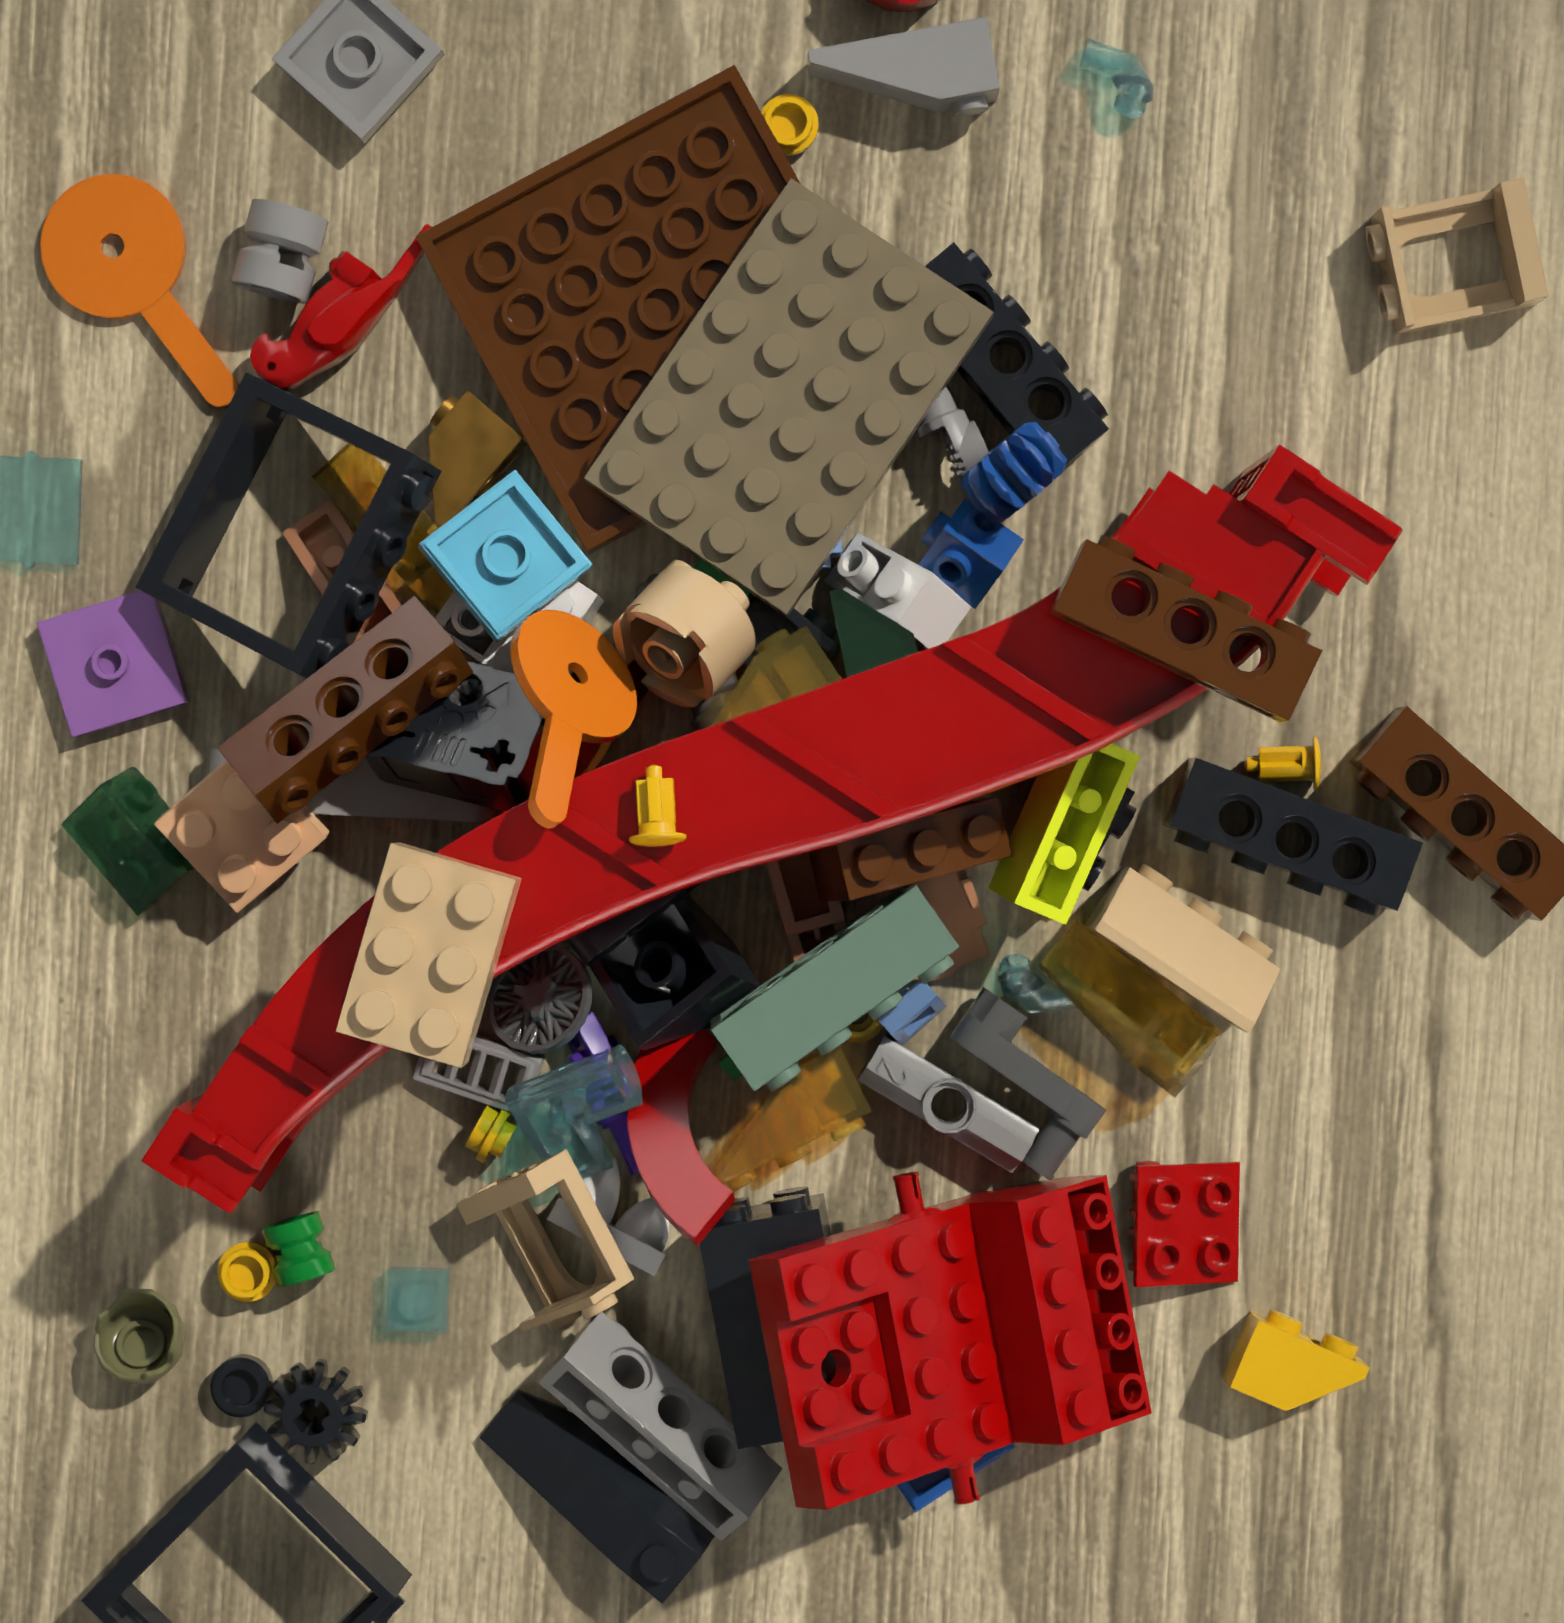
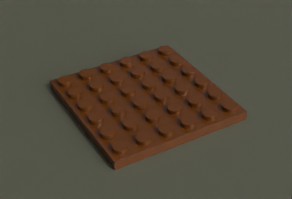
[416,65,801,555]

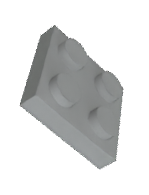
[272,0,444,144]

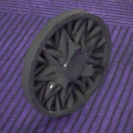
[488,945,592,1055]

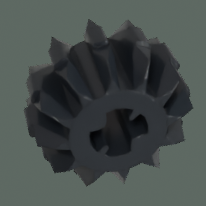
[264,1359,368,1464]

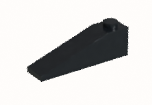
[480,1389,715,1604]

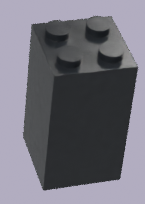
[700,1187,836,1449]

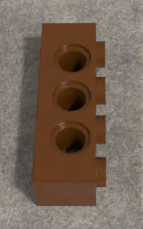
[1049,535,1322,723]
[217,596,473,824]
[1349,706,1564,921]

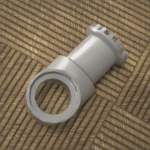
[915,384,988,482]

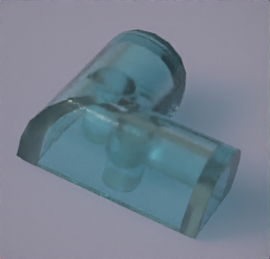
[505,1045,643,1179]

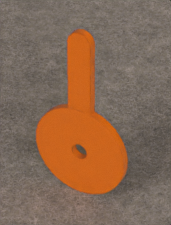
[40,174,239,408]
[510,610,637,828]

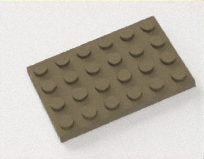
[584,178,994,617]

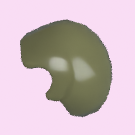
[94,1289,186,1384]

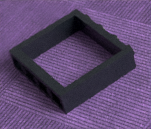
[135,372,442,678]
[81,1422,412,1623]

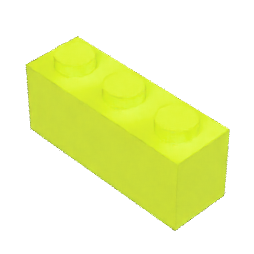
[988,743,1141,925]

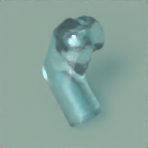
[1079,38,1154,118]
[997,954,1082,1013]

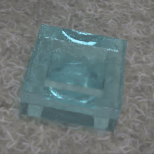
[386,1267,451,1332]

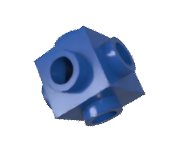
[918,498,1024,609]

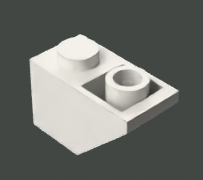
[824,533,971,650]

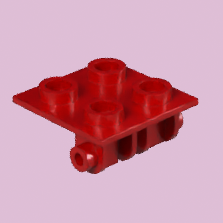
[1128,1161,1240,1288]

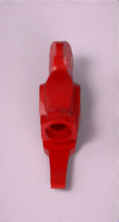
[250,224,431,391]

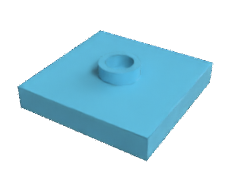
[418,470,593,643]

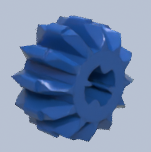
[961,422,1067,523]

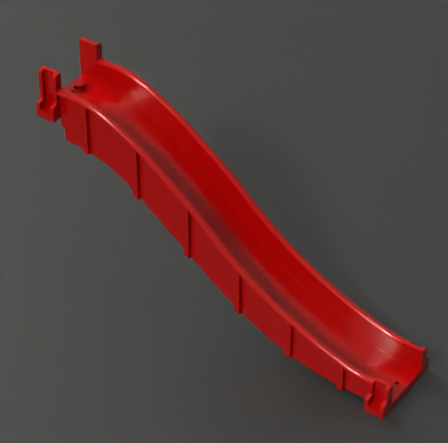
[141,444,1403,1213]

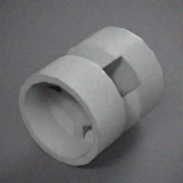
[230,199,329,304]

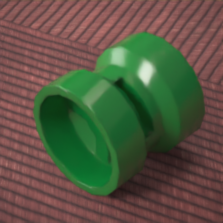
[261,1211,335,1287]

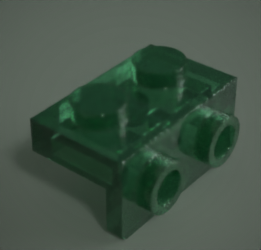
[61,767,195,916]

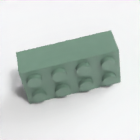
[710,884,959,1092]

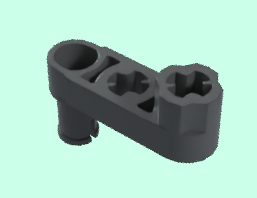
[949,987,1106,1181]

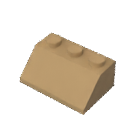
[1084,863,1281,1033]

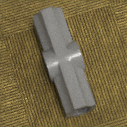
[857,1035,1039,1174]

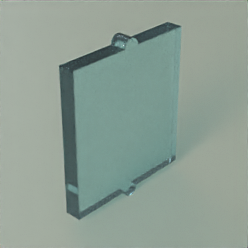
[0,451,83,569]

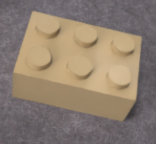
[336,842,522,1068]

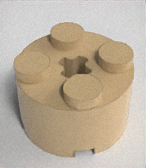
[613,560,755,707]

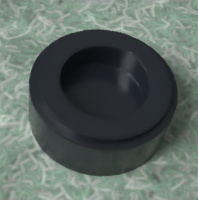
[210,1354,273,1418]

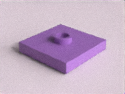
[37,591,190,738]

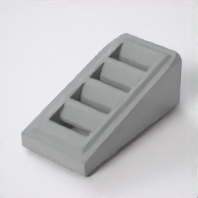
[412,1035,545,1116]

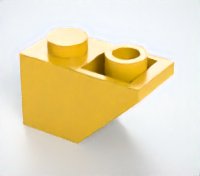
[1222,1309,1370,1411]

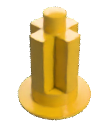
[1244,736,1321,790]
[629,764,687,846]

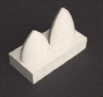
[547,1157,669,1276]

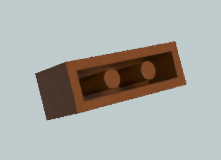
[809,797,1012,901]

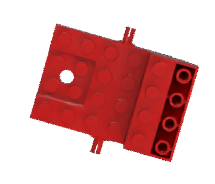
[749,1172,1152,1510]

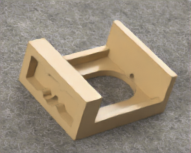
[1366,177,1549,335]
[456,1149,635,1332]

